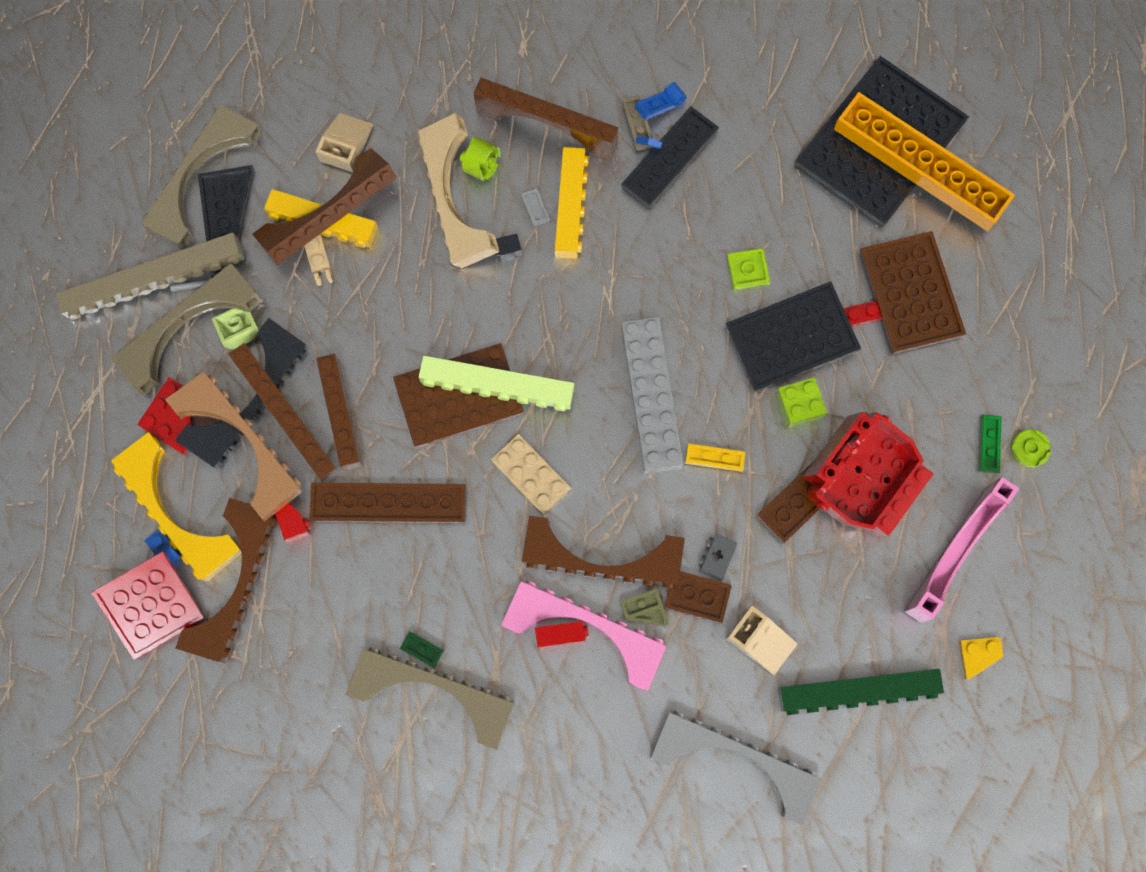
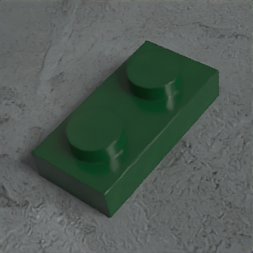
[400,631,444,668]

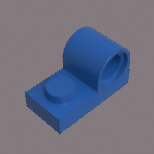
[144,529,183,567]

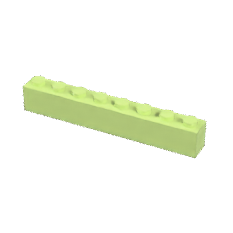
[419,356,574,411]

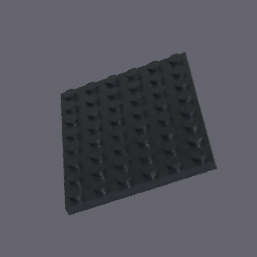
[794,55,969,227]

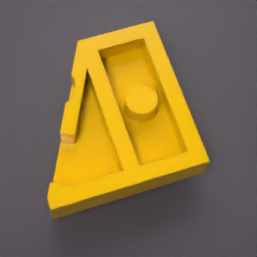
[959,637,1004,679]

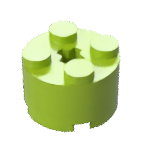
[460,137,501,181]

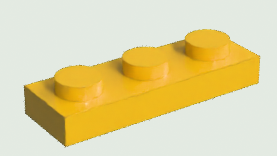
[685,443,745,472]

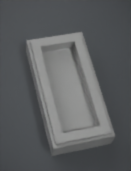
[520,188,551,228]

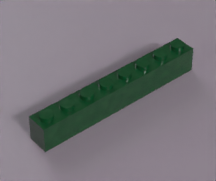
[778,669,944,715]

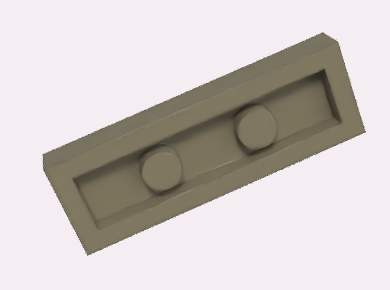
[622,95,653,151]

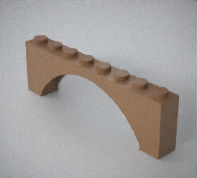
[165,371,302,522]

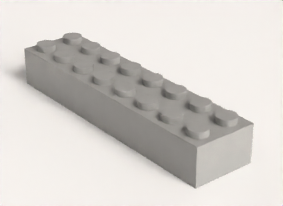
[621,317,684,474]

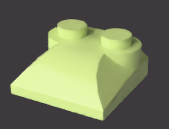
[212,309,259,349]

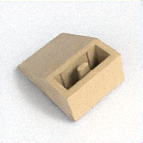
[316,113,373,172]
[726,606,797,676]

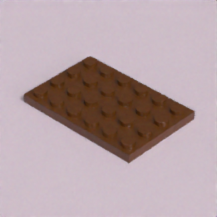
[860,231,967,354]
[393,343,524,449]

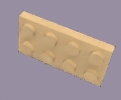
[491,434,571,516]

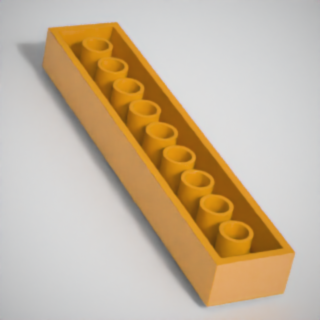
[834,92,1015,231]

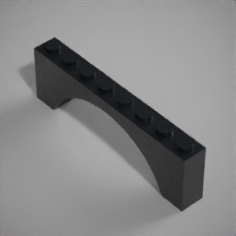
[175,317,307,468]

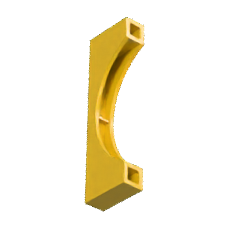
[111,432,241,582]

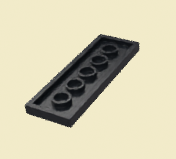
[621,106,719,208]

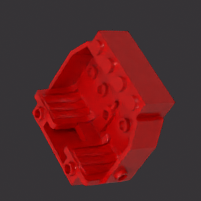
[803,412,934,536]

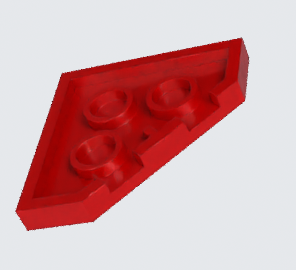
[137,377,193,455]

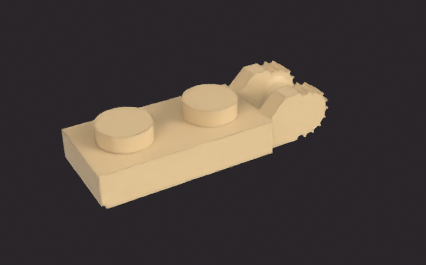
[304,234,333,286]

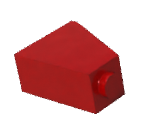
[534,621,589,650]

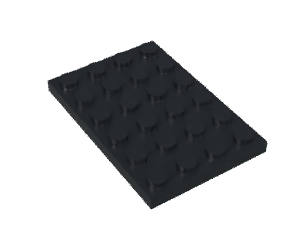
[726,281,861,393]

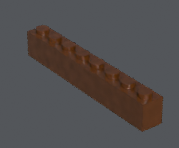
[228,343,337,481]

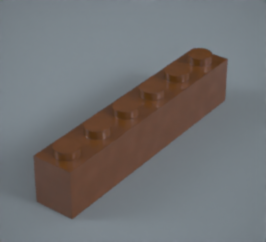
[316,353,363,471]

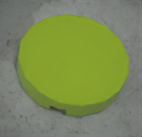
[1011,429,1051,468]

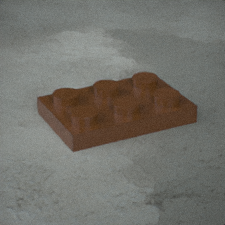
[665,571,732,624]

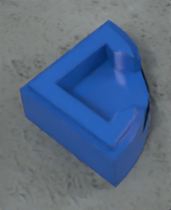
[636,136,662,149]

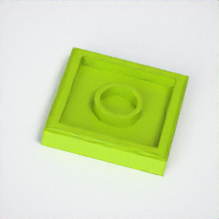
[726,248,771,290]

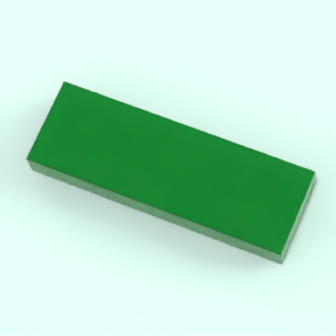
[979,414,1002,473]

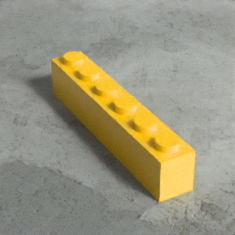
[555,147,589,259]
[264,189,378,248]

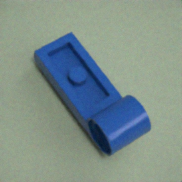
[634,82,687,120]

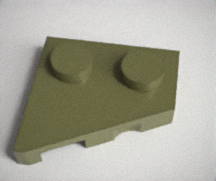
[620,588,670,626]

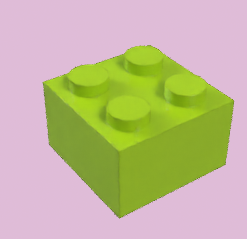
[775,377,827,429]

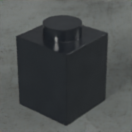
[495,233,522,262]

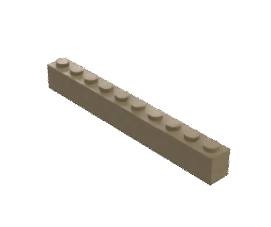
[56,233,245,319]

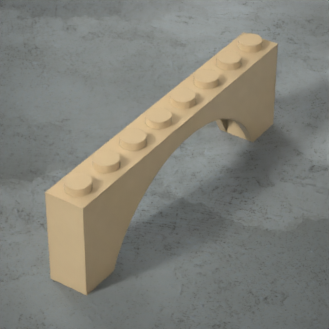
[418,113,499,268]

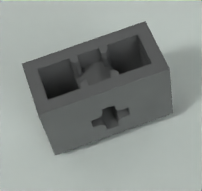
[698,533,738,581]

